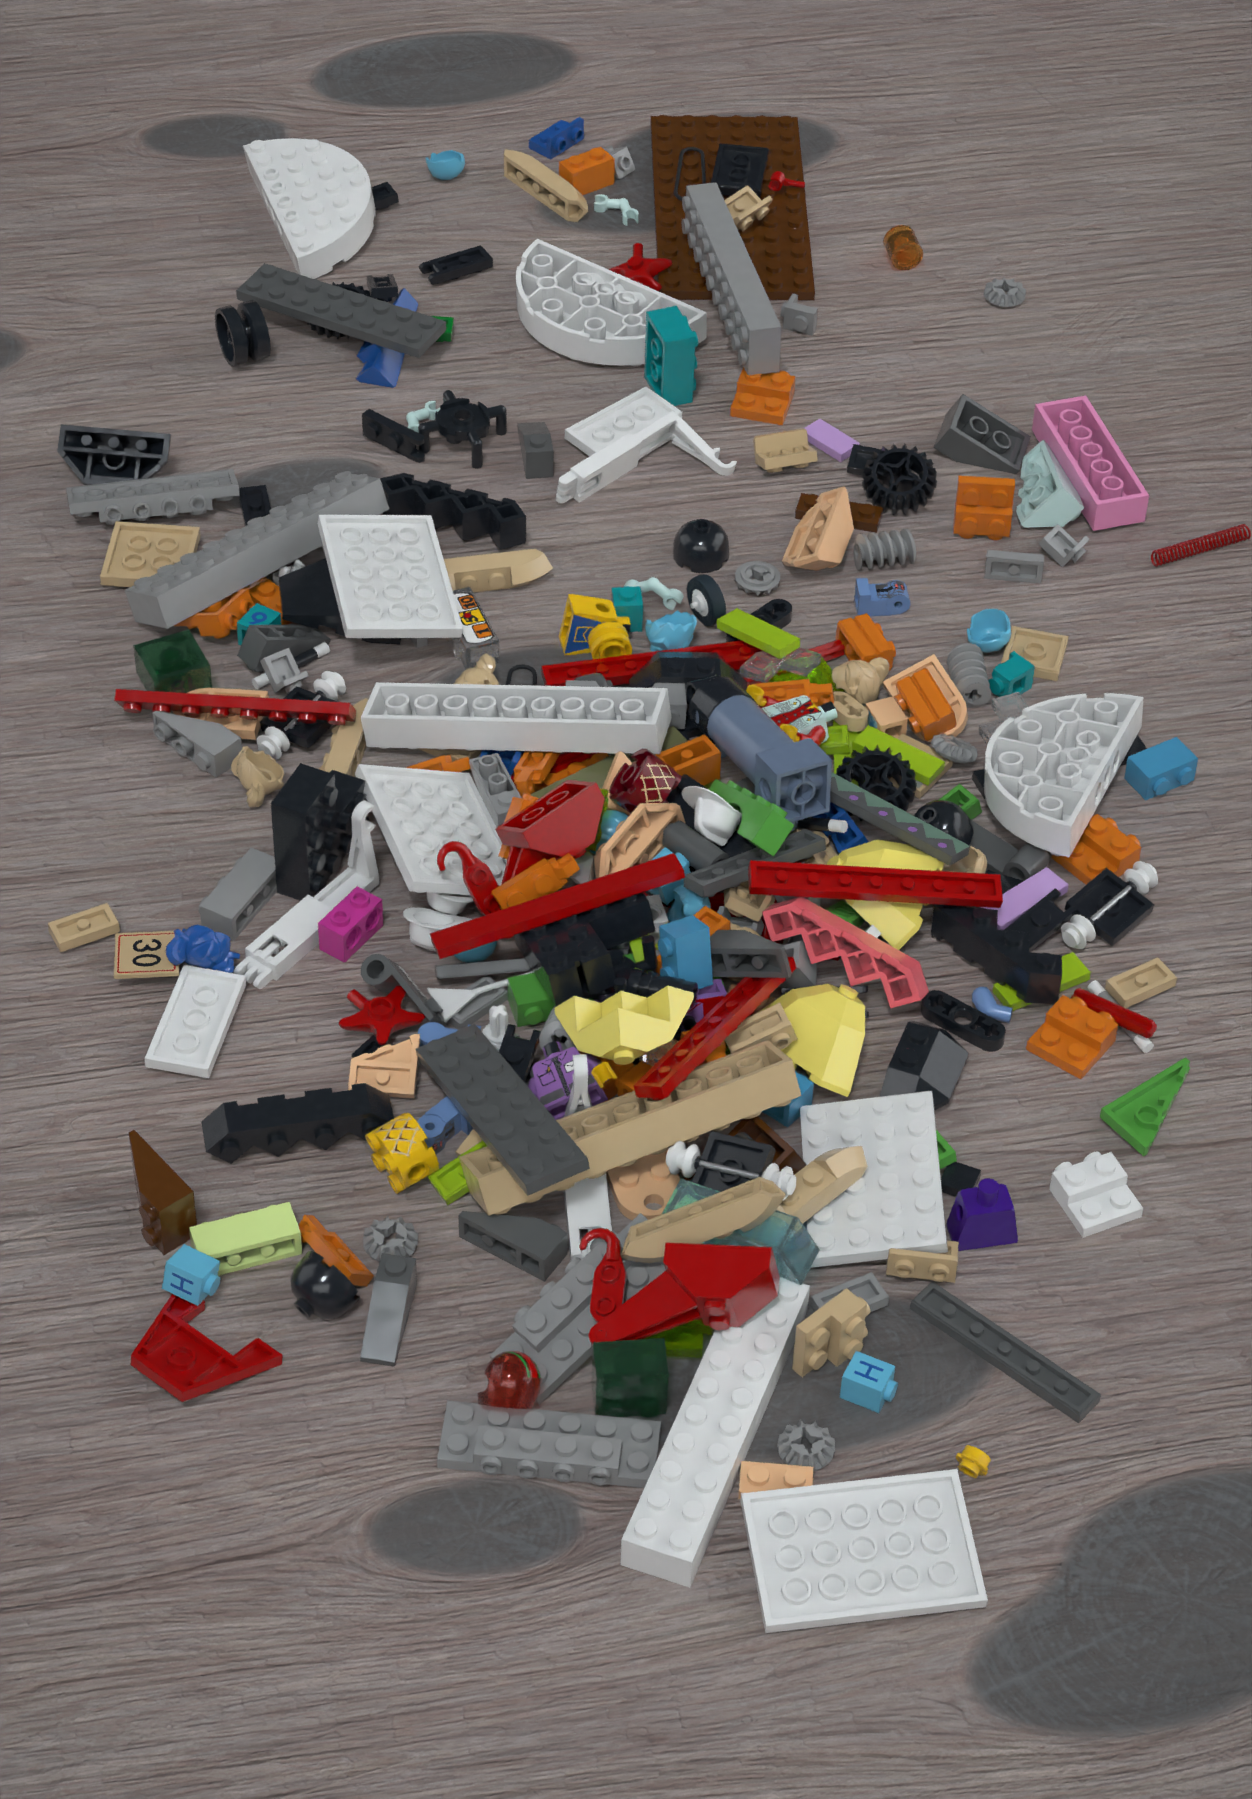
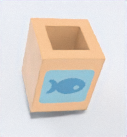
[865,696,908,738]

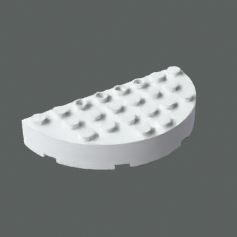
[243,138,376,279]
[516,239,707,366]
[984,693,1144,857]

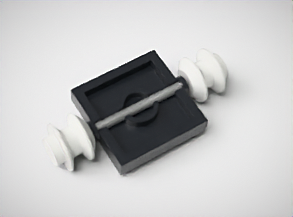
[257,671,346,760]
[1061,861,1158,949]
[666,1131,796,1200]

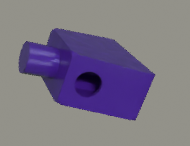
[946,1178,1018,1251]

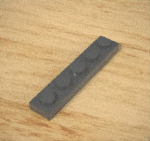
[684,829,826,897]

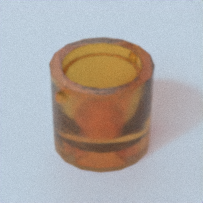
[883,225,923,271]

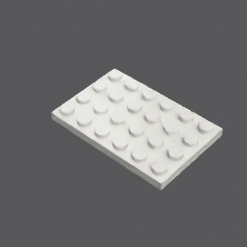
[317,515,463,639]
[355,764,507,895]
[800,1091,948,1268]
[740,1469,988,1633]

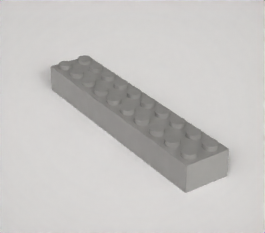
[682,182,781,375]
[125,471,389,629]

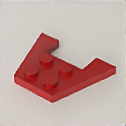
[130,1294,283,1402]

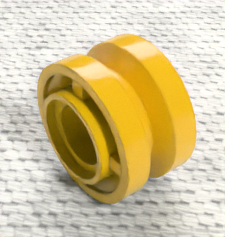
[587,622,632,659]

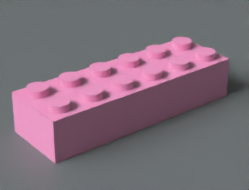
[1032,395,1149,531]

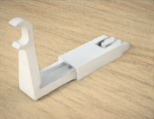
[556,411,737,503]
[234,800,379,989]
[563,1054,612,1261]

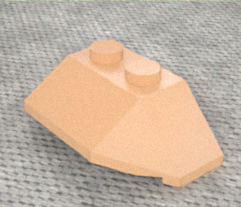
[782,486,854,571]
[593,803,686,878]

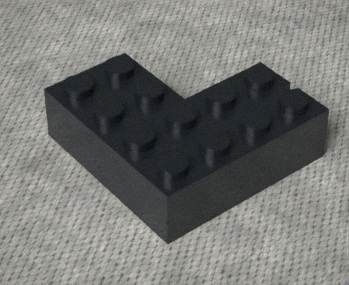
[271,763,369,901]
[514,892,656,1007]

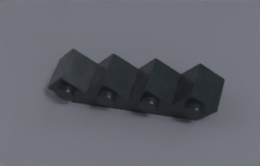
[380,473,526,550]
[931,904,1062,1005]
[201,1083,394,1164]

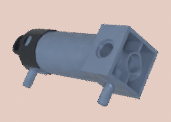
[685,675,832,831]

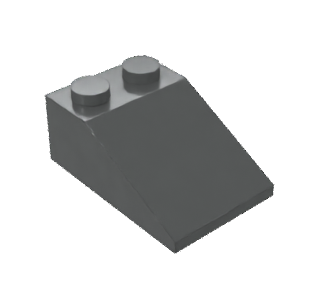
[933,394,1031,474]

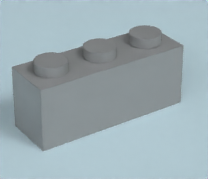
[199,847,277,941]

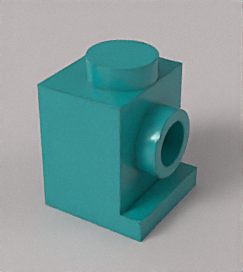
[988,651,1035,703]

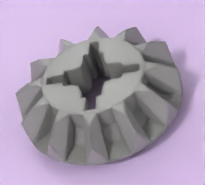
[984,277,1026,307]
[735,561,780,596]
[931,734,978,763]
[363,1215,418,1262]
[777,1419,835,1471]

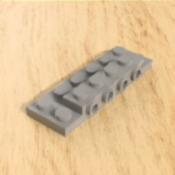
[66,469,240,525]
[490,1213,666,1405]
[437,1400,661,1488]

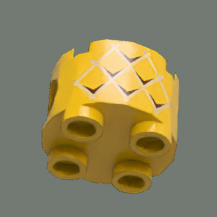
[365,1112,439,1194]

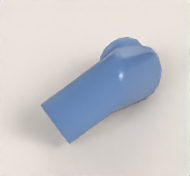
[972,987,1013,1023]

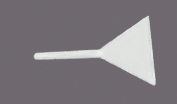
[427,971,534,1023]

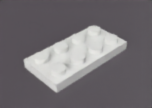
[565,387,682,456]
[145,965,246,1078]

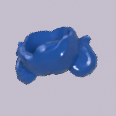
[165,925,240,973]

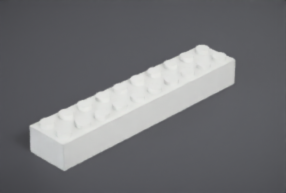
[361,682,672,754]
[621,1277,810,1588]

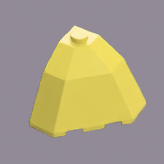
[826,840,945,950]
[755,984,865,1097]
[554,986,694,1065]

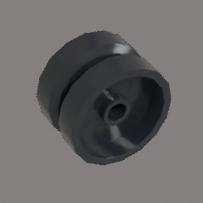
[215,300,271,366]

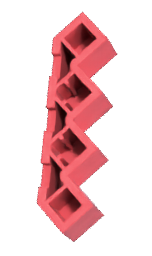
[762,897,929,1009]

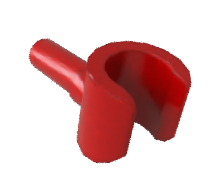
[768,171,805,191]

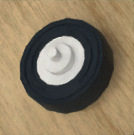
[686,574,726,626]

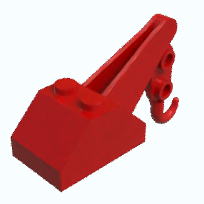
[437,780,605,938]
[579,1228,780,1353]

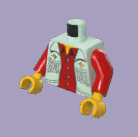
[746,685,838,746]

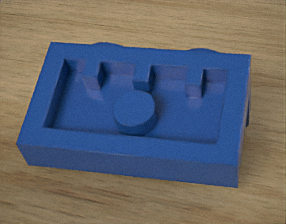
[529,117,584,160]

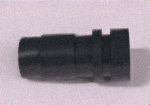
[627,968,698,1008]

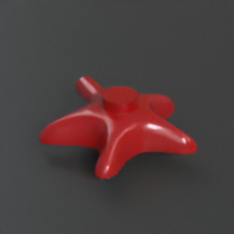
[609,243,672,291]
[339,985,425,1045]

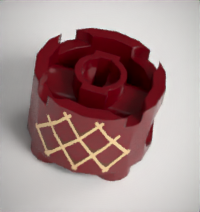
[609,749,681,814]

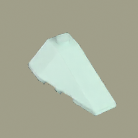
[1016,440,1084,528]

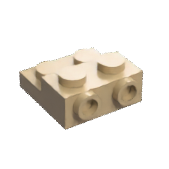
[792,1288,870,1377]

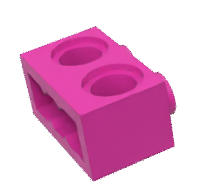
[318,886,383,963]

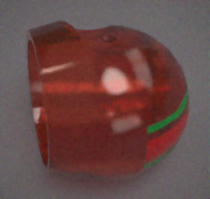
[477,1351,542,1409]

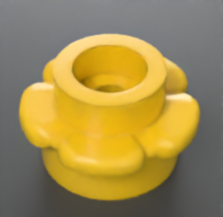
[956,1445,991,1478]

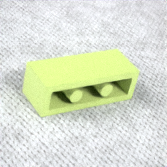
[189,1202,302,1276]

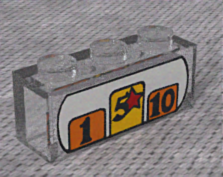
[446,587,499,670]

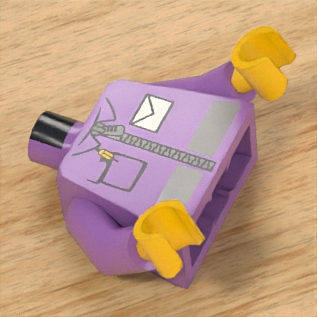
[528,1041,617,1120]

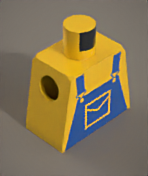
[559,594,630,655]

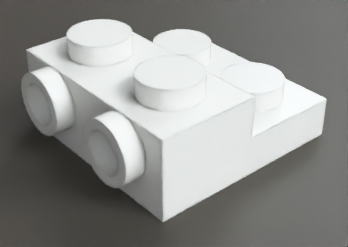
[1049,1151,1143,1238]

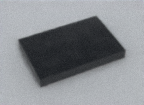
[711,143,769,198]

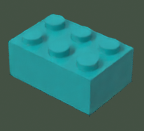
[644,306,698,406]

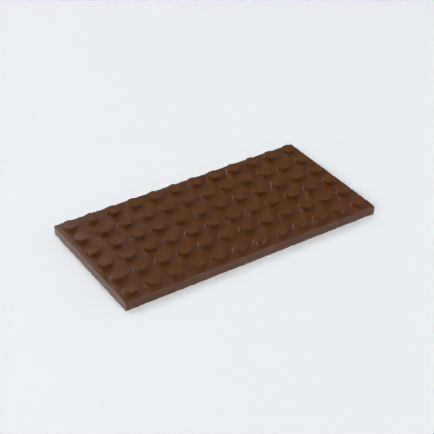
[650,115,815,300]

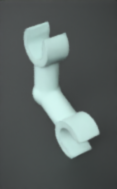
[594,194,639,226]
[406,401,440,432]
[624,577,684,610]

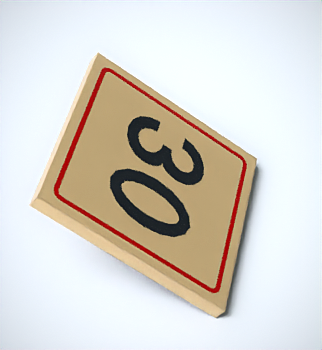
[114,931,179,979]

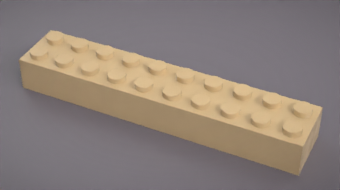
[459,1040,801,1216]

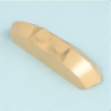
[504,149,588,222]
[444,549,553,594]
[319,698,368,777]
[734,1146,868,1247]
[621,1177,786,1263]

